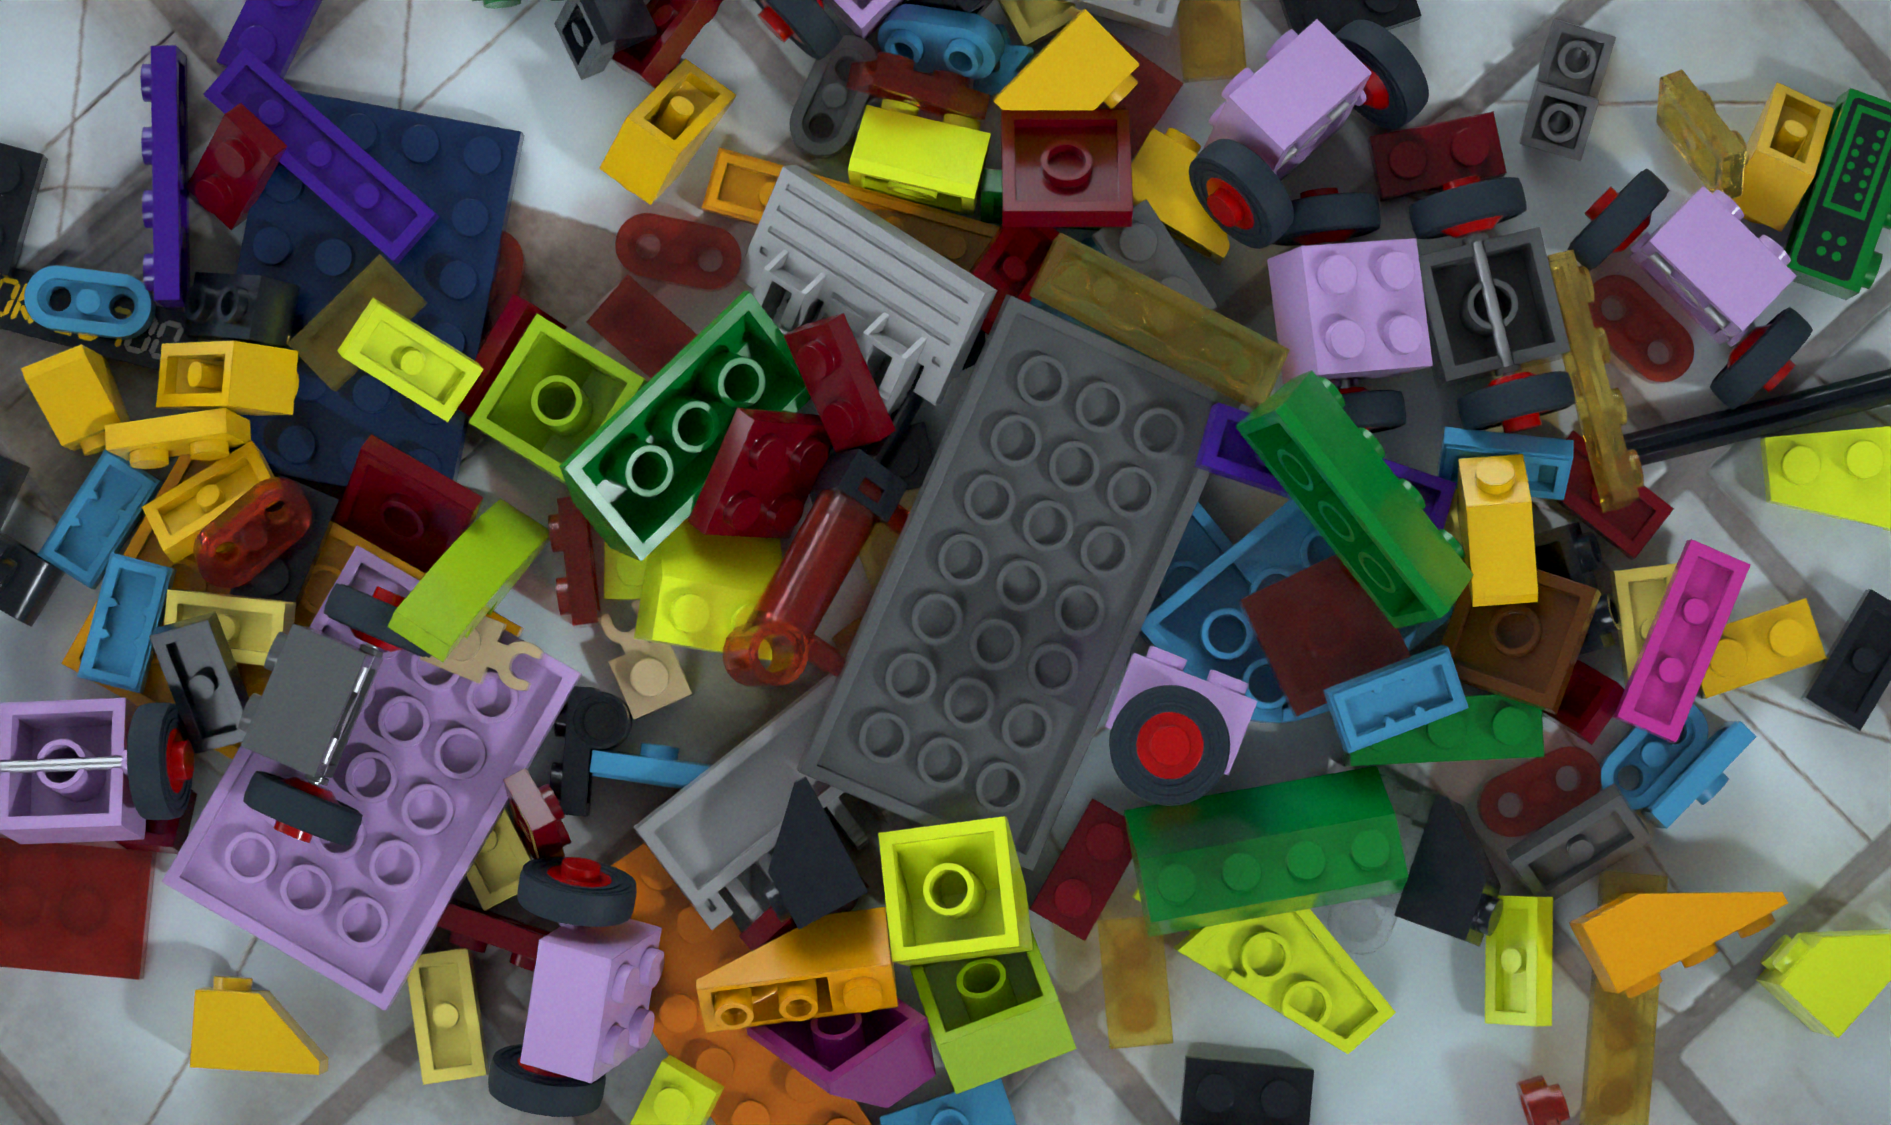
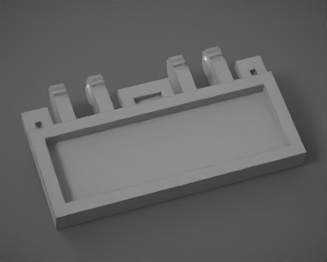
[736,164,997,415]
[633,669,900,930]

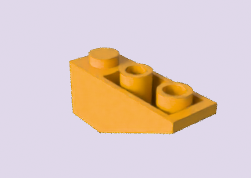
[1569,891,1788,998]
[696,907,898,1033]

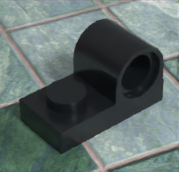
[0,533,65,627]

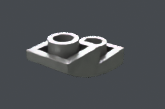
[1519,18,1616,161]

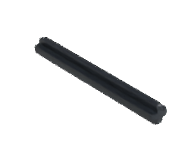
[1610,369,1891,470]

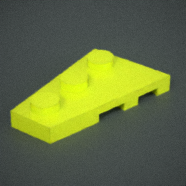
[1760,426,1891,531]
[1173,909,1396,1054]

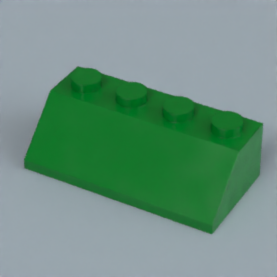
[559,291,811,562]
[1235,370,1474,629]
[1124,766,1409,937]

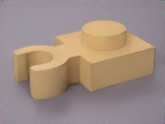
[601,600,694,720]
[420,616,544,691]

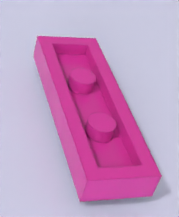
[1613,539,1751,743]

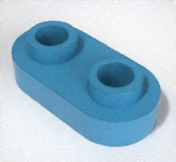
[878,4,1004,79]
[24,265,156,340]
[1597,704,1708,810]

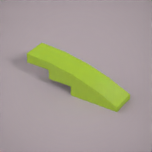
[387,498,554,662]

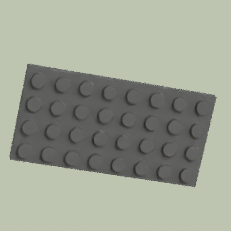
[796,294,1243,871]

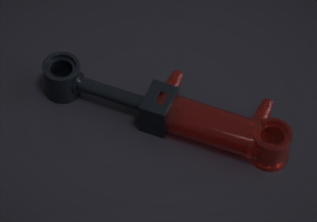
[723,329,986,687]

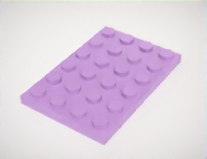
[162,545,582,1011]

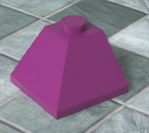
[746,997,936,1108]

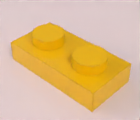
[104,408,251,469]
[142,441,285,564]
[1699,598,1827,699]

